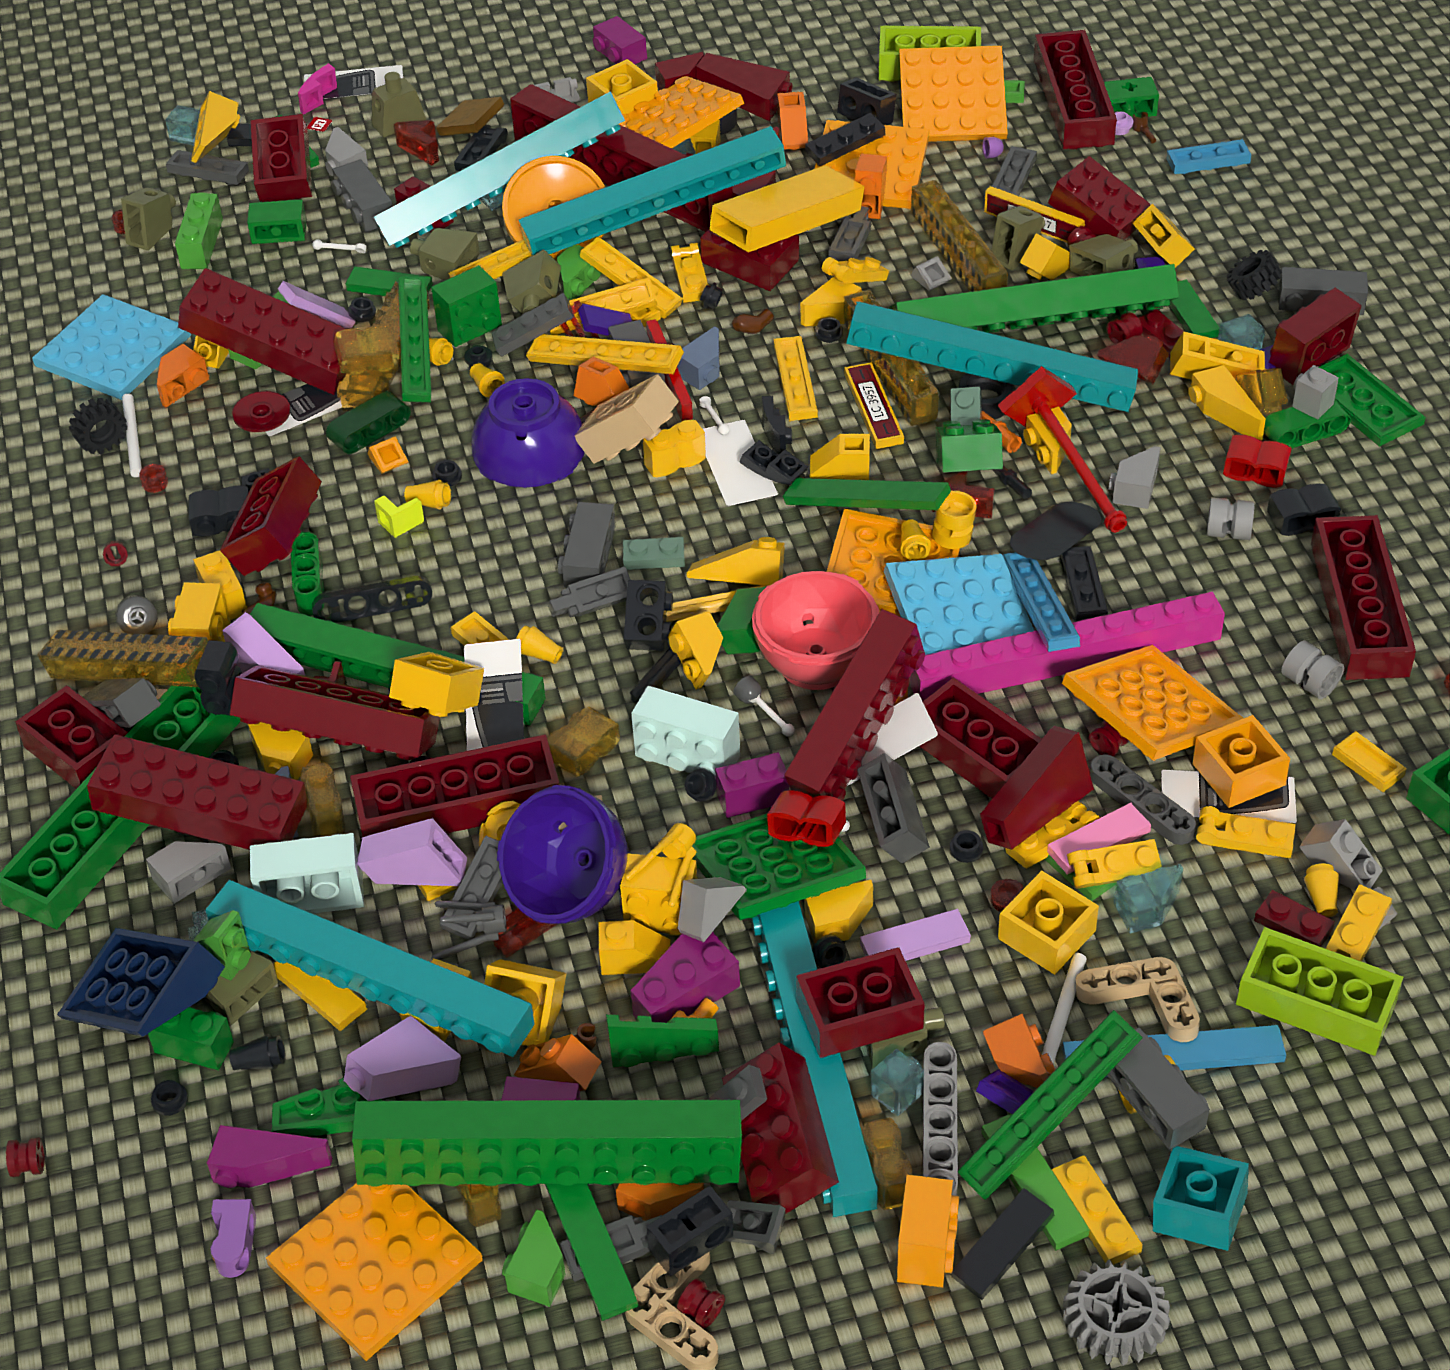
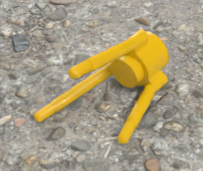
[625,823,697,907]

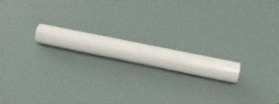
[122,394,142,477]
[1042,953,1087,1064]

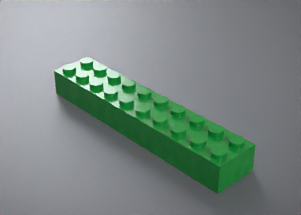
[887,264,1179,333]
[0,655,241,930]
[352,1100,742,1187]

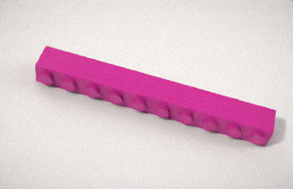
[910,592,1225,702]

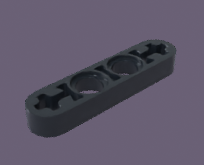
[312,576,432,623]

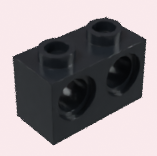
[837,77,897,125]
[624,580,673,651]
[647,1186,733,1277]

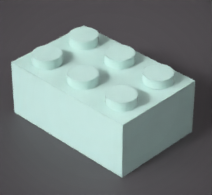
[631,686,740,779]
[250,833,364,914]

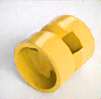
[932,491,977,549]

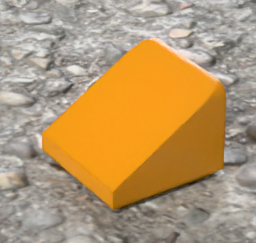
[367,436,408,474]

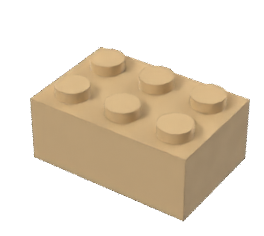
[574,374,679,464]

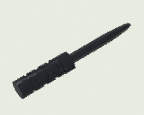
[991,465,1032,499]

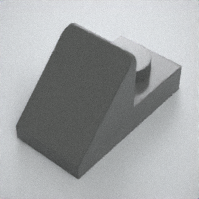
[727,1200,786,1254]

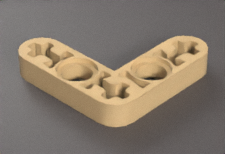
[1076,957,1200,1042]
[625,1252,719,1370]

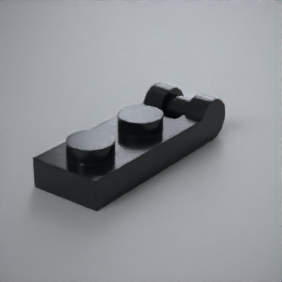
[454,125,508,171]

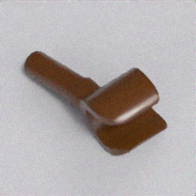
[1132,112,1156,143]
[574,1023,597,1051]

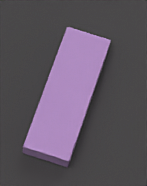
[278,281,356,329]
[860,909,971,961]

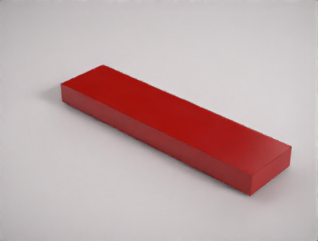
[646,319,693,421]

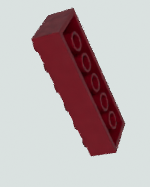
[1034,30,1117,150]
[178,268,361,395]
[1311,515,1416,680]
[784,609,925,801]
[230,665,440,760]
[87,734,307,850]
[350,734,560,837]

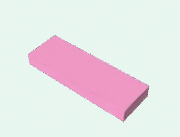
[1047,803,1151,875]

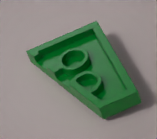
[606,1014,719,1068]
[272,1078,384,1137]

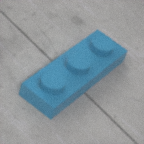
[1166,139,1251,174]

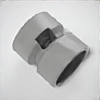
[1206,497,1255,540]
[1281,640,1344,699]

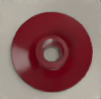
[232,391,291,432]

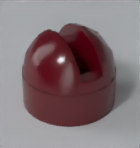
[103,541,128,566]

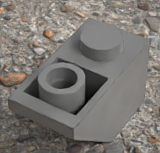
[1299,819,1382,891]

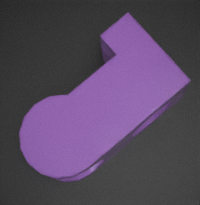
[211,1199,256,1278]

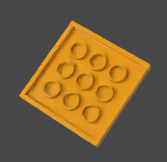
[899,46,1008,142]
[619,76,744,148]
[814,120,929,209]
[826,509,960,617]
[1062,645,1243,761]
[266,1183,483,1361]

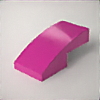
[298,63,337,115]

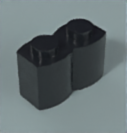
[1267,483,1341,536]
[189,486,249,537]
[194,640,242,715]

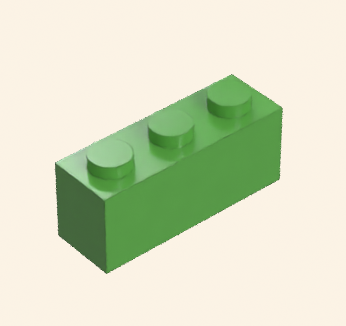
[175,192,223,269]

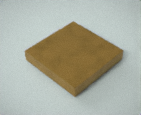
[436,97,505,136]

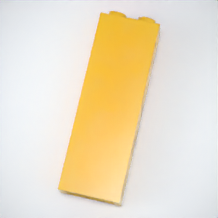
[709,165,865,253]

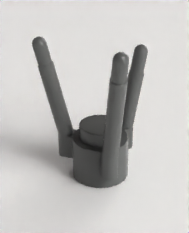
[431,901,507,960]

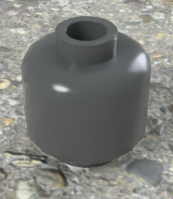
[115,595,158,636]

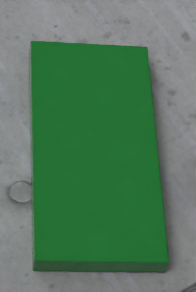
[1318,354,1426,447]

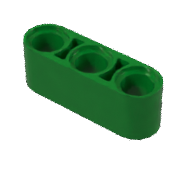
[1264,399,1351,448]
[291,532,325,616]

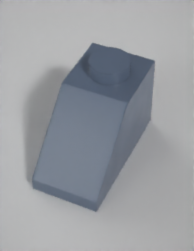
[677,326,720,390]

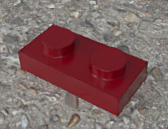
[1139,309,1183,358]
[1254,890,1335,947]

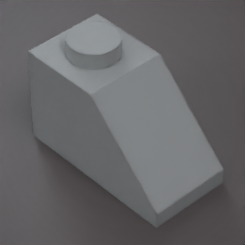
[325,127,369,176]
[1109,446,1161,509]
[146,841,231,904]

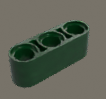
[326,391,411,454]

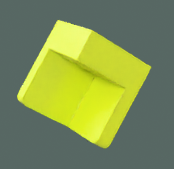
[374,496,424,538]

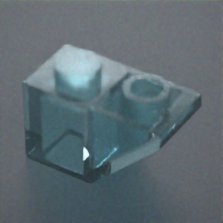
[1114,864,1183,934]

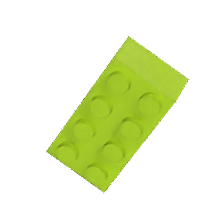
[879,26,981,82]
[1236,927,1404,1056]

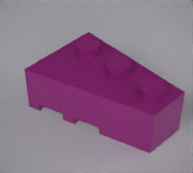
[631,932,740,1023]

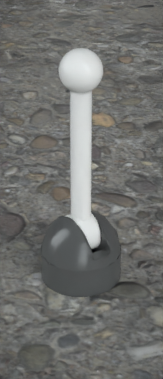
[733,675,795,737]

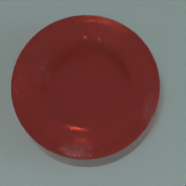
[990,879,1024,912]

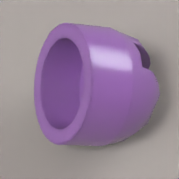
[982,137,1004,159]

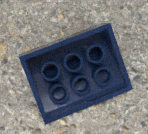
[57,928,225,1037]

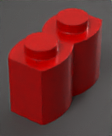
[1223,435,1292,488]
[767,790,846,847]

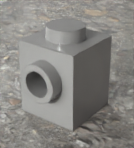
[1292,365,1339,420]

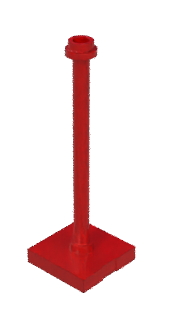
[998,366,1127,533]

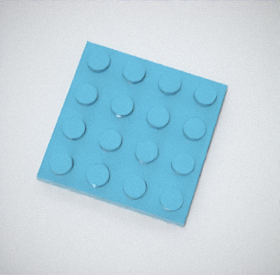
[32,294,192,400]
[883,554,1034,655]

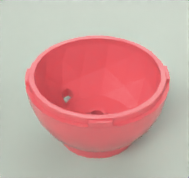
[752,571,879,690]

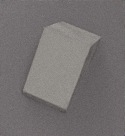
[678,877,746,942]

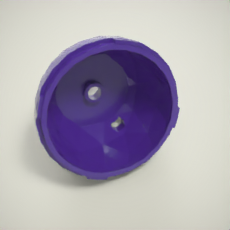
[471,378,585,488]
[497,785,629,924]

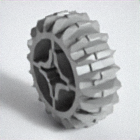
[1063,1259,1170,1366]

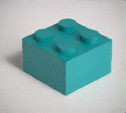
[1153,1146,1249,1251]

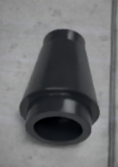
[229,1034,286,1071]

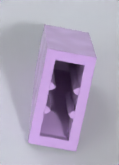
[222,612,305,676]
[357,818,467,886]
[344,1015,461,1101]

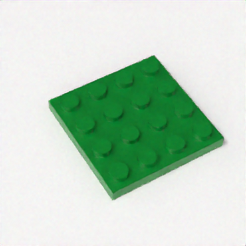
[692,813,866,920]

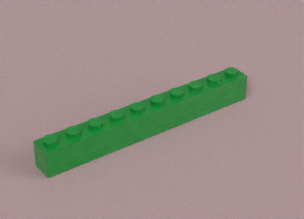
[249,603,546,726]

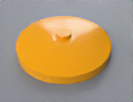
[502,156,605,261]

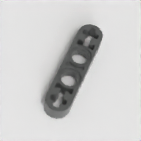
[1090,755,1196,845]

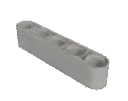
[923,1042,958,1196]

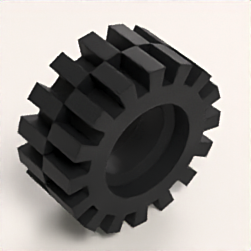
[1226,250,1282,300]
[69,398,128,454]

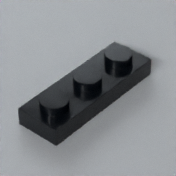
[805,113,885,166]

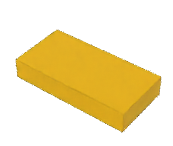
[1332,731,1407,792]

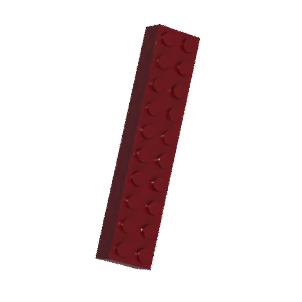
[510,84,733,232]

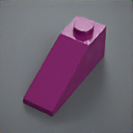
[207,1125,333,1188]

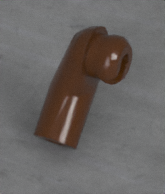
[732,309,774,334]
[242,582,277,614]

